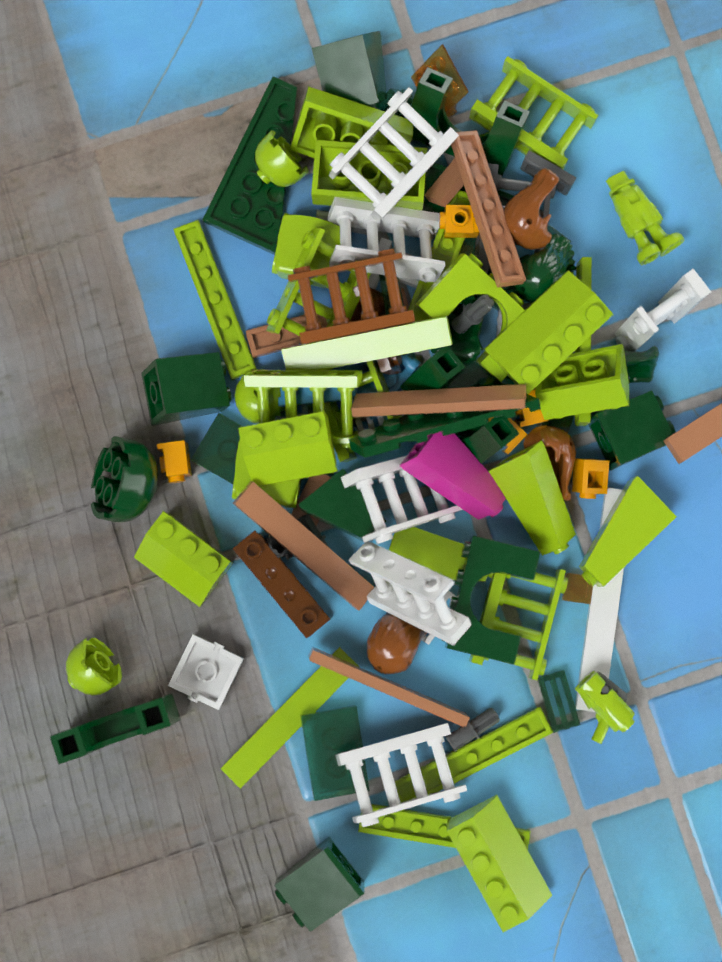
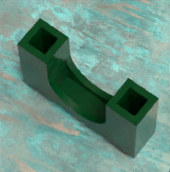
[411,67,530,176]
[400,346,519,464]
[441,536,540,665]
[50,693,181,765]

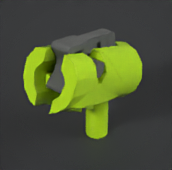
[575,671,635,744]

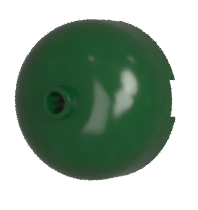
[91,436,158,522]

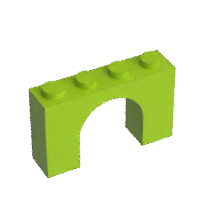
[415,253,525,382]

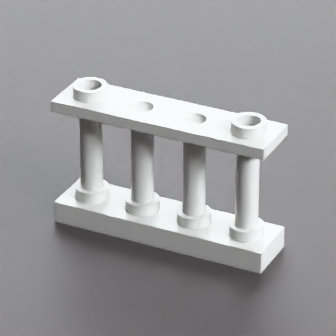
[329,87,459,223]
[328,197,445,282]
[614,269,711,351]
[341,456,463,544]
[349,541,471,645]
[335,723,467,827]

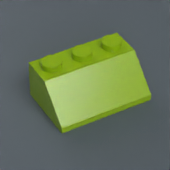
[535,344,630,420]
[238,411,338,487]
[134,511,234,607]

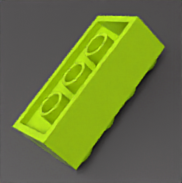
[290,86,413,158]
[311,140,427,211]
[484,271,614,394]
[447,794,552,932]

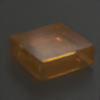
[562,573,593,604]

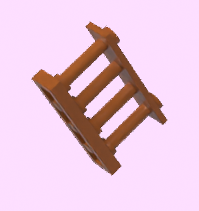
[287,249,415,344]

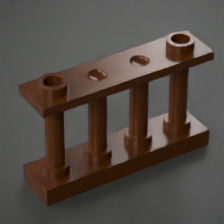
[233,530,330,639]

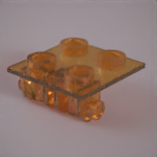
[411,44,469,117]

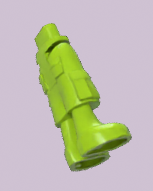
[606,171,685,265]

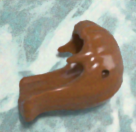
[504,168,559,250]
[523,425,576,502]
[367,612,428,674]

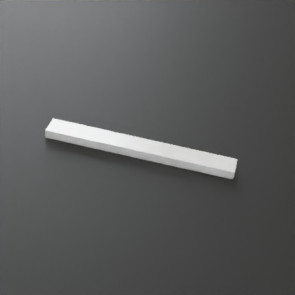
[575,488,624,712]

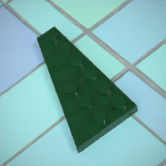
[202,76,298,255]
[349,377,541,458]

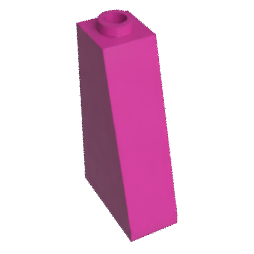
[400,432,506,520]

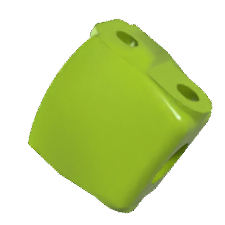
[272,213,340,288]
[232,440,302,508]

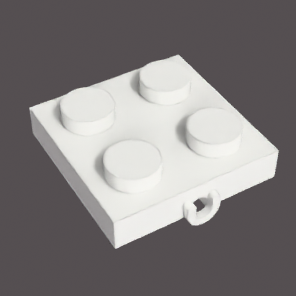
[168,634,244,710]

